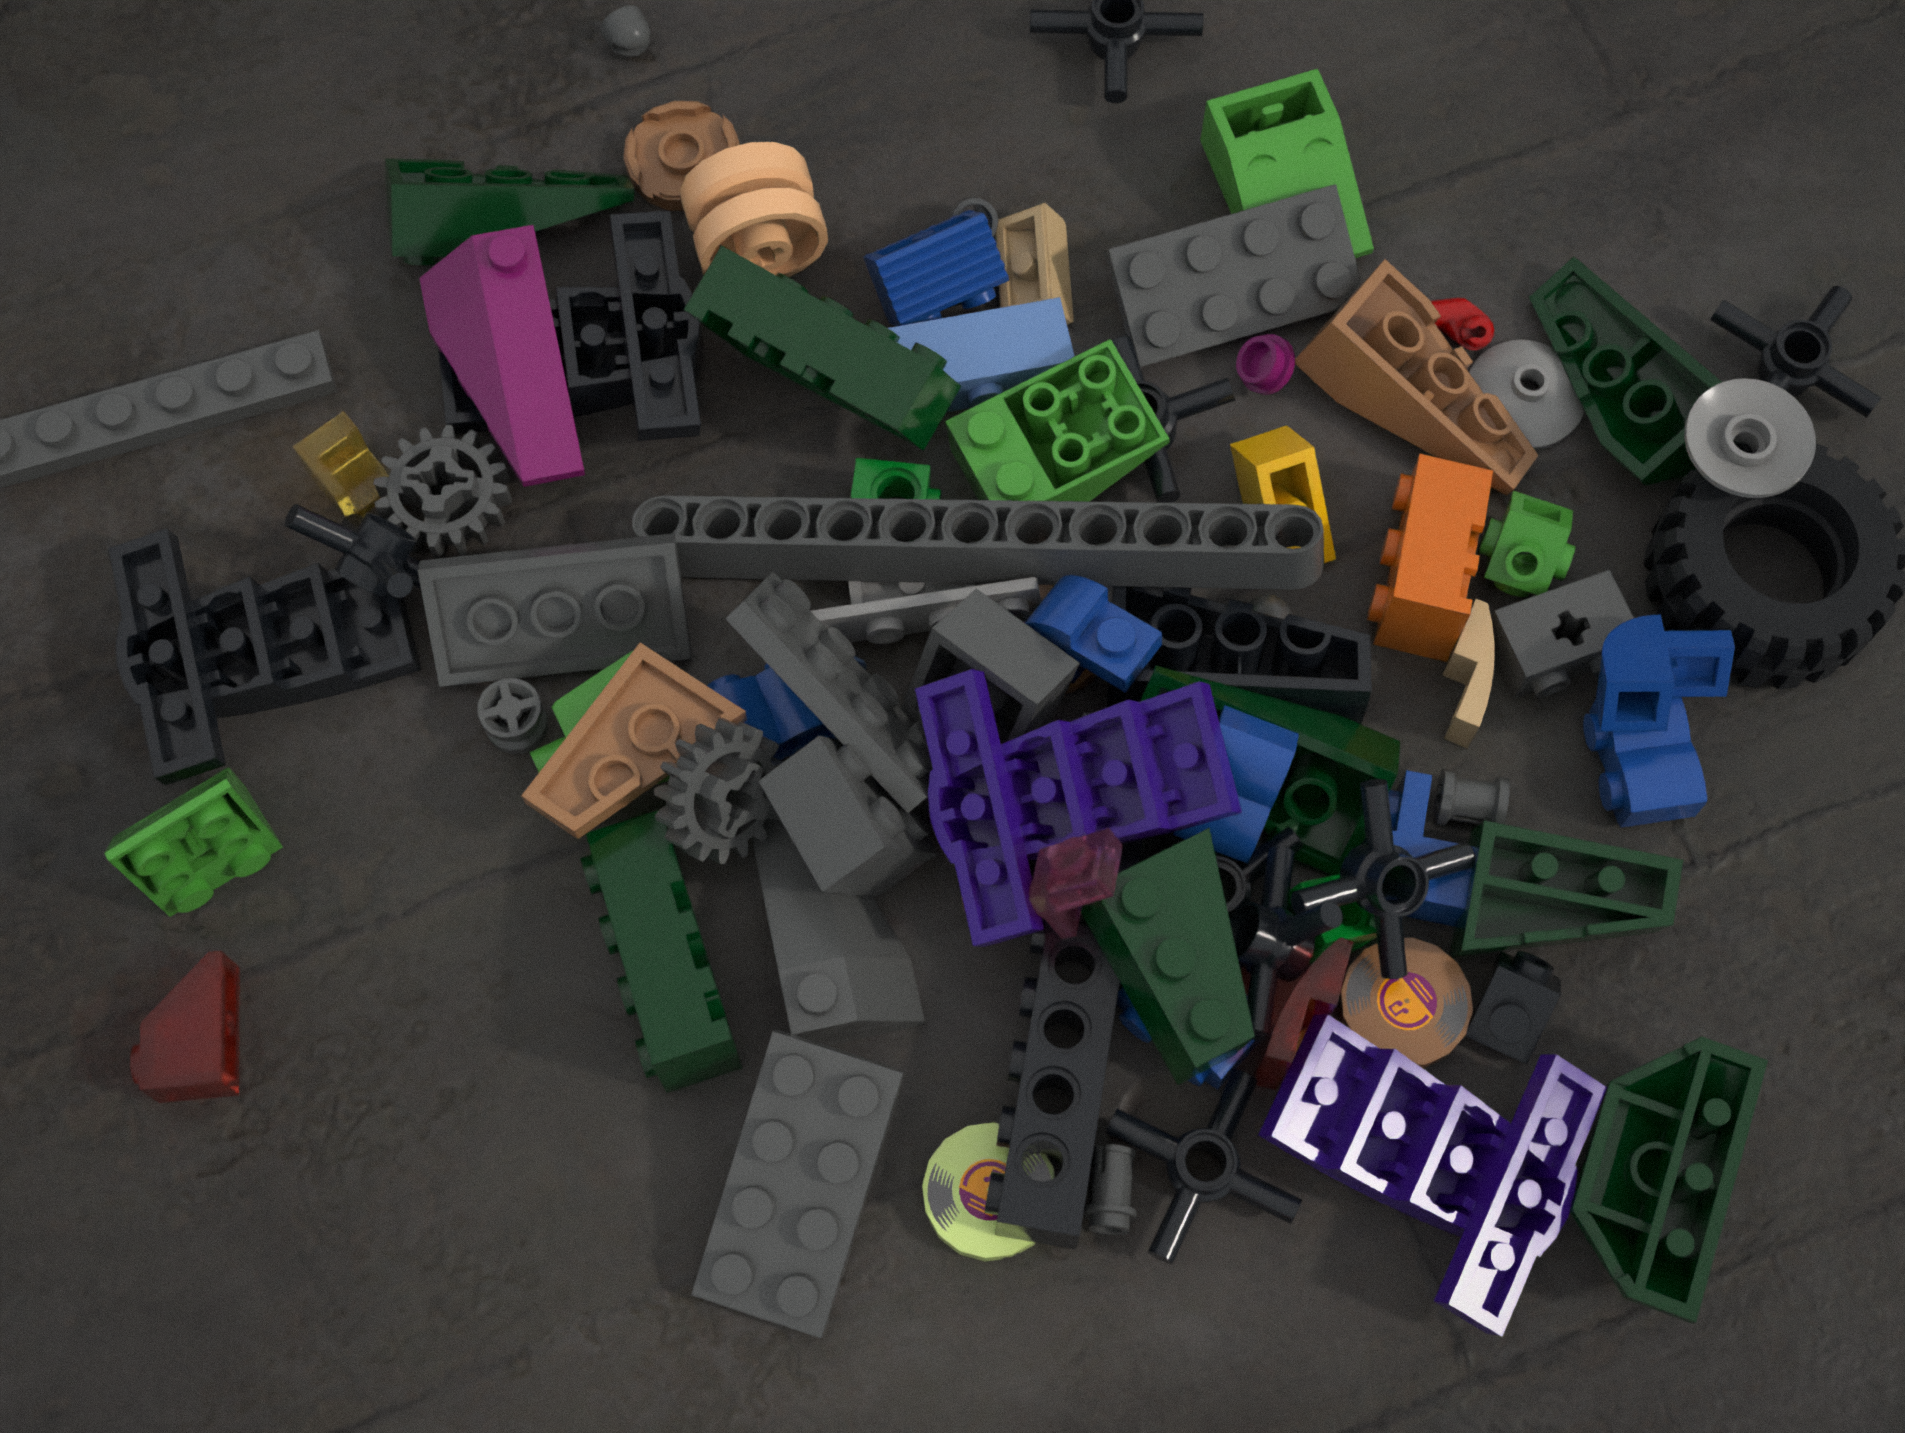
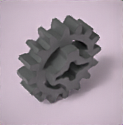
[373,425,512,559]
[654,718,784,864]

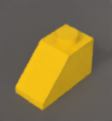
[1230,425,1336,563]

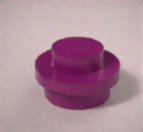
[1236,334,1295,395]

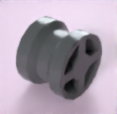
[477,678,548,754]

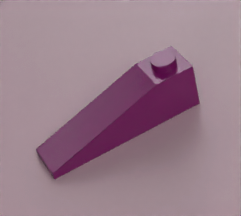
[419,225,585,487]

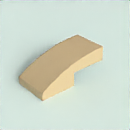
[1442,599,1495,749]

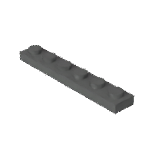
[0,330,338,489]

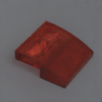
[1253,937,1353,1091]

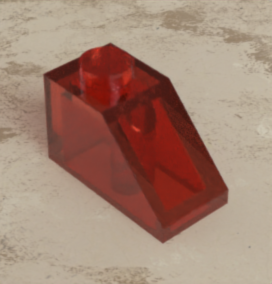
[130,951,240,1103]

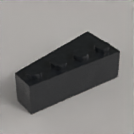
[1107,586,1372,725]

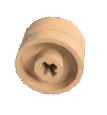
[679,142,828,277]

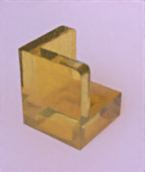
[293,411,389,518]

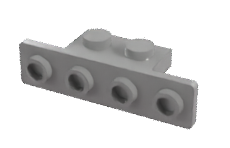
[810,577,1041,644]

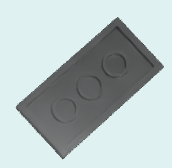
[1104,184,1362,367]
[417,533,691,687]
[725,572,933,813]
[691,1029,906,1338]

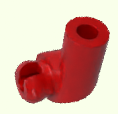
[1431,297,1495,350]

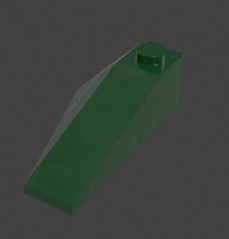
[385,158,634,266]
[1529,257,1735,486]
[1139,666,1400,875]

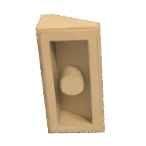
[995,203,1074,324]

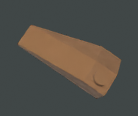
[1295,259,1538,496]

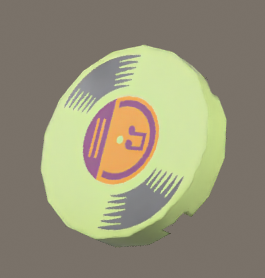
[922,1122,1055,1262]

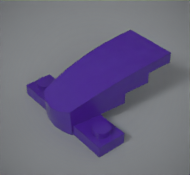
[915,669,1242,947]
[1258,1014,1608,1336]

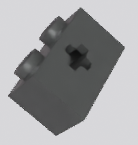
[1491,569,1634,699]

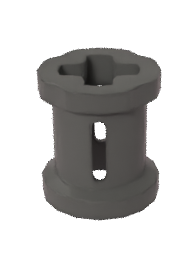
[1433,768,1510,826]

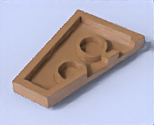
[521,643,747,839]

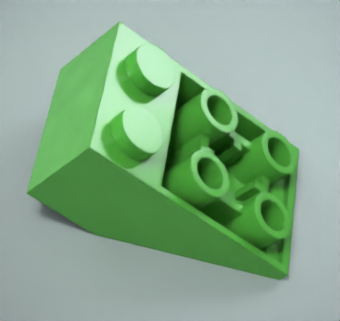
[1200,69,1374,258]
[945,339,1169,502]
[104,767,283,917]

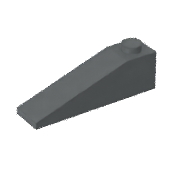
[752,819,925,1046]

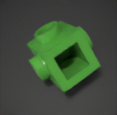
[1478,491,1576,597]

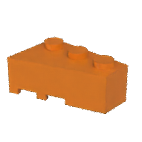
[1367,454,1493,662]

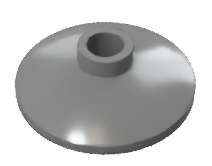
[1469,340,1585,450]
[1684,378,1816,498]

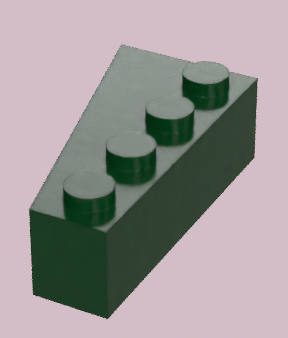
[684,245,961,451]
[580,810,743,1093]

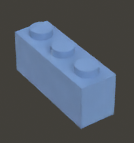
[888,297,1075,412]

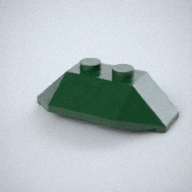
[1570,1036,1768,1324]

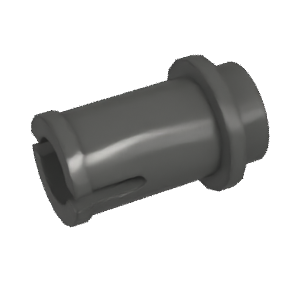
[1083,1144,1137,1235]

